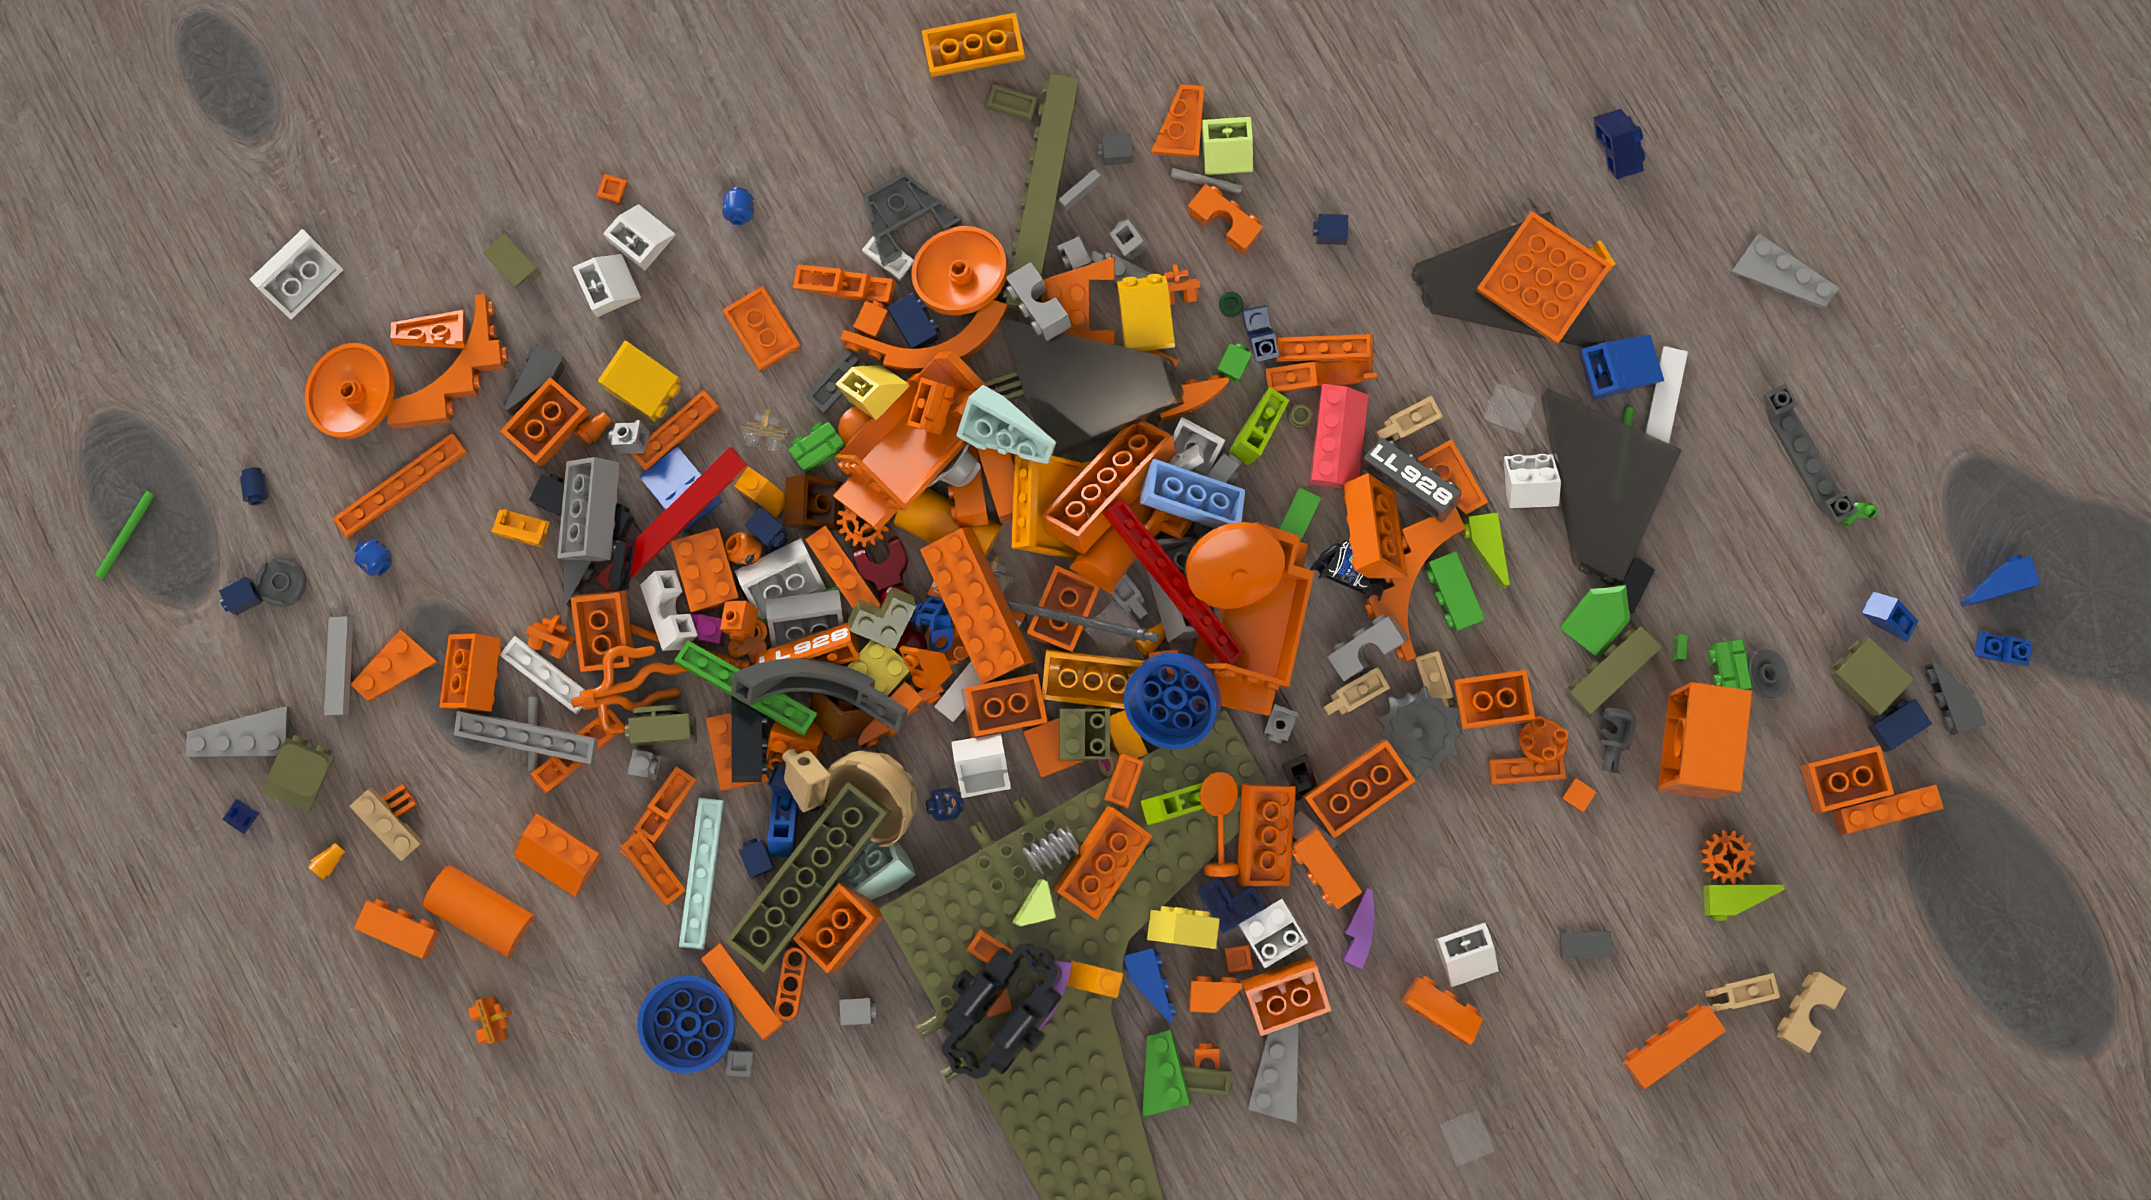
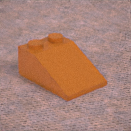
[1454,670,1536,730]

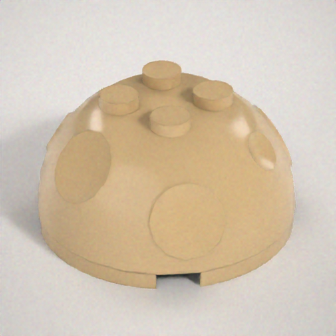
[825,751,917,847]

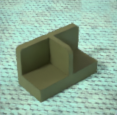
[483,234,541,287]

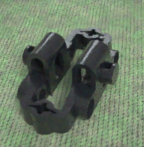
[942,944,1062,1079]

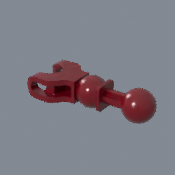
[854,536,927,658]

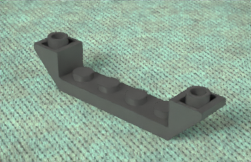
[1763,383,1859,523]

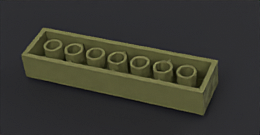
[725,781,892,972]

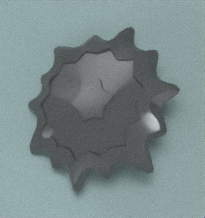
[1378,686,1462,779]

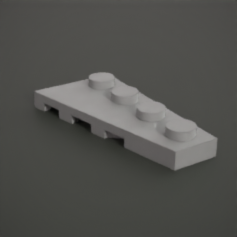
[1730,233,1839,309]
[186,706,290,757]
[1247,1023,1299,1123]

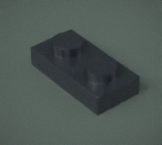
[608,539,636,591]

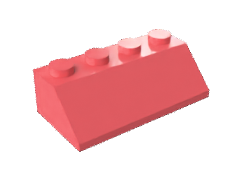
[1309,384,1369,489]

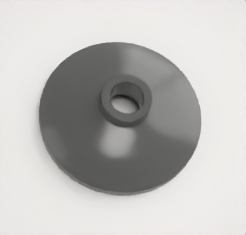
[1749,649,1789,698]

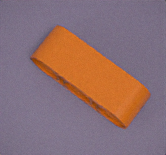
[775,948,808,1021]

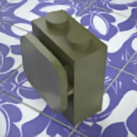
[1829,638,1914,717]
[625,705,697,747]
[261,735,335,812]

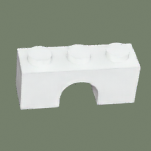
[640,570,698,651]

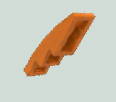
[793,265,896,305]
[530,708,622,795]
[619,766,697,859]
[701,943,784,1040]

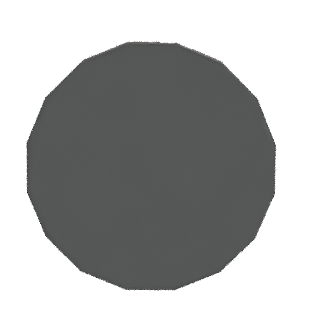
[255,558,307,607]

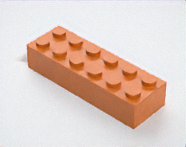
[1041,416,1177,554]
[920,527,1034,684]

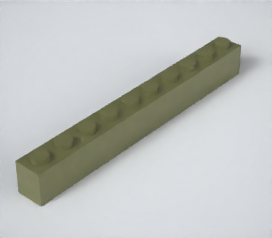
[1003,73,1079,312]

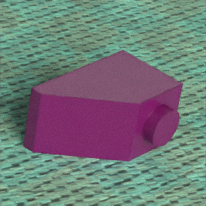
[679,613,726,647]

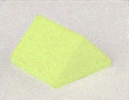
[1012,879,1056,926]

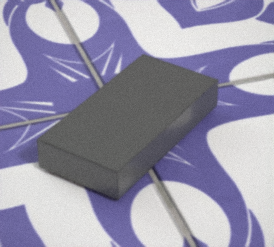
[1559,931,1613,959]

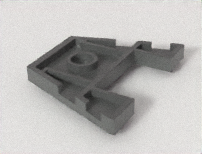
[863,172,963,267]

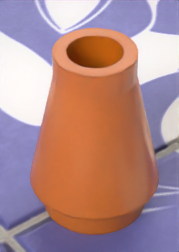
[575,412,612,447]

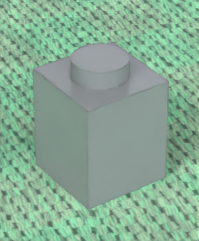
[840,998,877,1025]

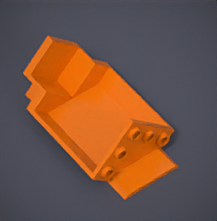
[832,351,987,531]
[1192,522,1314,716]

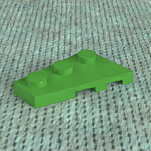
[1142,1030,1192,1117]

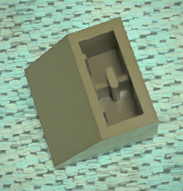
[1060,709,1110,761]

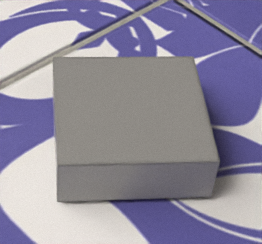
[726,1050,754,1077]

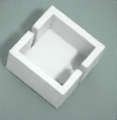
[951,733,1011,798]

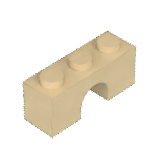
[349,787,423,861]
[1776,972,1846,1053]

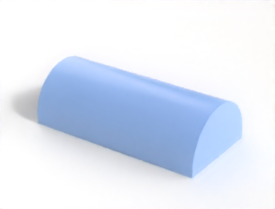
[1140,459,1245,529]

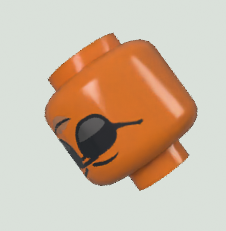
[725,532,762,567]

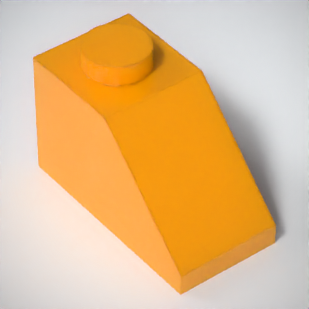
[734,466,785,519]
[1066,961,1123,998]

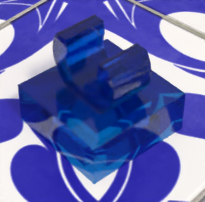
[222,799,259,834]

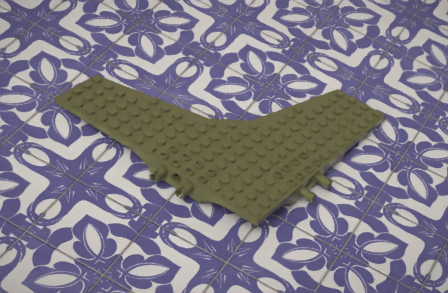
[879,710,1268,1200]

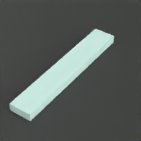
[679,798,724,950]

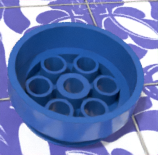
[1124,653,1221,749]
[637,975,737,1073]

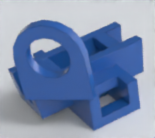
[909,596,954,653]

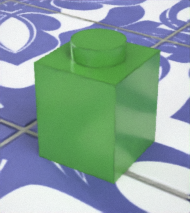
[1216,343,1252,385]

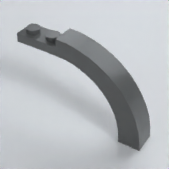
[731,658,908,733]

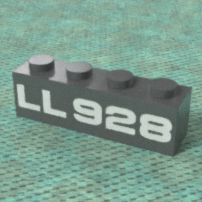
[1364,438,1461,523]

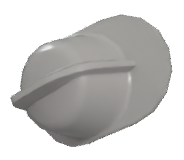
[928,443,981,487]

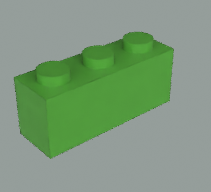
[1425,551,1485,633]

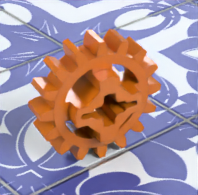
[837,506,891,549]
[1699,830,1756,884]

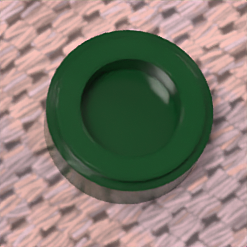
[1219,292,1243,318]

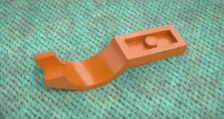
[1266,353,1378,393]

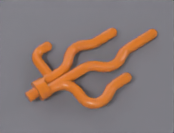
[571,645,687,734]

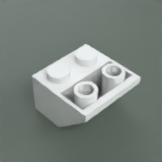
[603,204,676,271]
[573,254,641,317]
[1504,454,1561,508]
[1237,899,1308,968]
[1434,923,1499,987]

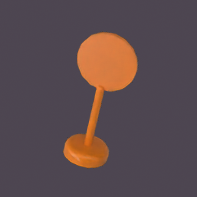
[1200,772,1239,877]

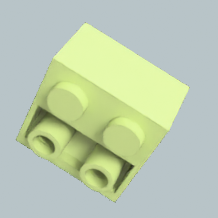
[1201,117,1253,175]

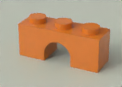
[1187,184,1263,255]

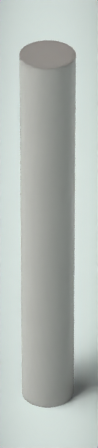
[1171,168,1243,195]
[528,697,538,772]

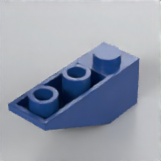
[1124,948,1176,1023]

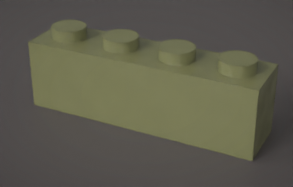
[1566,626,1662,717]

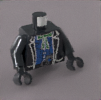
[1309,540,1383,601]

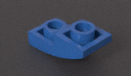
[1974,631,2033,666]

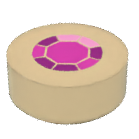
[1098,750,1119,776]

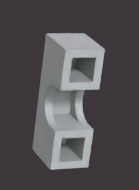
[1006,262,1072,341]
[1328,614,1410,681]

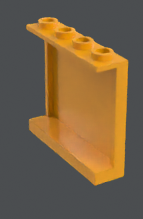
[1011,454,1092,560]

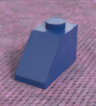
[1862,592,1918,642]

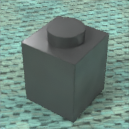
[1097,133,1133,165]

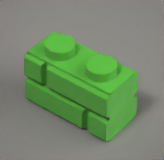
[788,421,845,475]
[1707,639,1753,690]

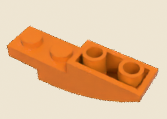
[1133,375,1229,423]
[858,685,944,749]

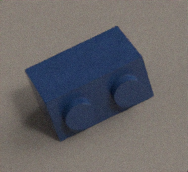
[887,293,939,349]
[745,507,788,552]
[1867,699,1932,752]

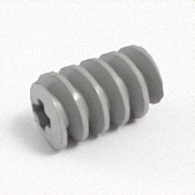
[1022,826,1079,874]

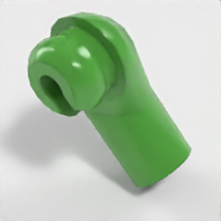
[1841,502,1878,527]

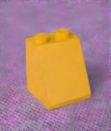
[1117,274,1175,353]
[598,340,681,422]

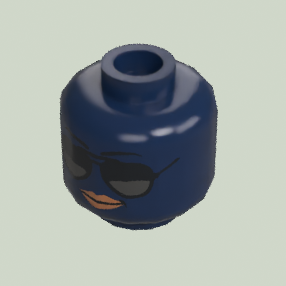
[925,787,964,822]

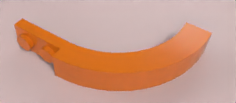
[840,300,1008,374]

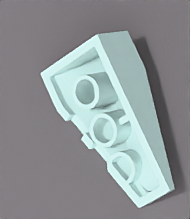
[956,385,1056,464]
[818,841,916,908]

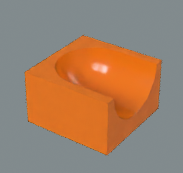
[1657,682,1752,799]

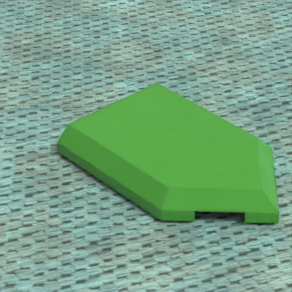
[1560,585,1630,658]

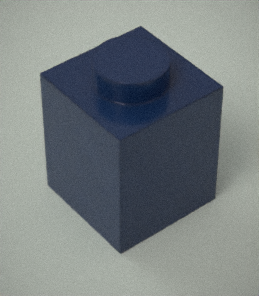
[1312,214,1348,245]
[219,577,263,615]
[738,838,775,879]

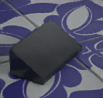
[1620,557,1655,613]

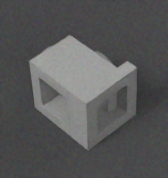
[1109,219,1151,261]
[1057,236,1091,271]
[608,420,650,454]
[1206,453,1241,485]
[1263,704,1298,745]
[628,749,662,781]

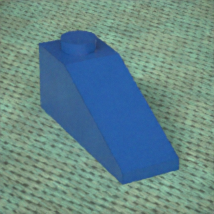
[1960,554,2040,607]
[767,790,799,857]

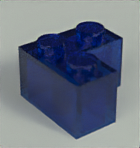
[1594,109,1645,180]
[1196,877,1266,934]

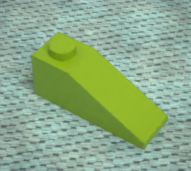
[1228,387,1290,466]
[1463,513,1510,589]
[1140,783,1204,825]
[1703,885,1785,921]

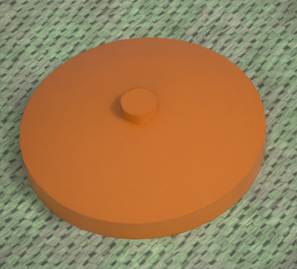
[911,226,1008,315]
[305,343,395,439]
[1185,522,1285,609]

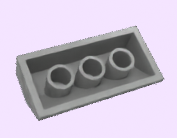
[557,457,620,561]
[1147,537,1222,643]

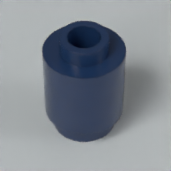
[240,467,268,505]

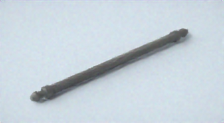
[1005,597,1159,642]

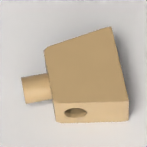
[782,749,830,812]

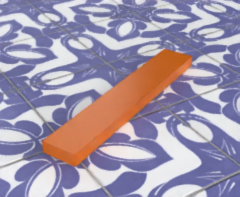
[332,432,468,539]

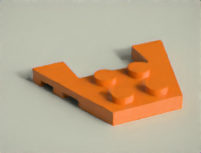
[1042,257,1115,353]

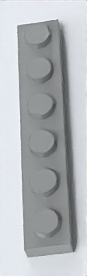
[454,710,598,764]

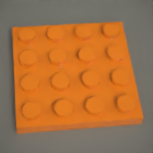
[1476,211,1612,345]

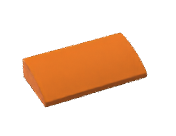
[1236,784,1296,886]
[1052,806,1152,920]

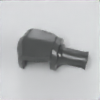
[1599,707,1636,773]

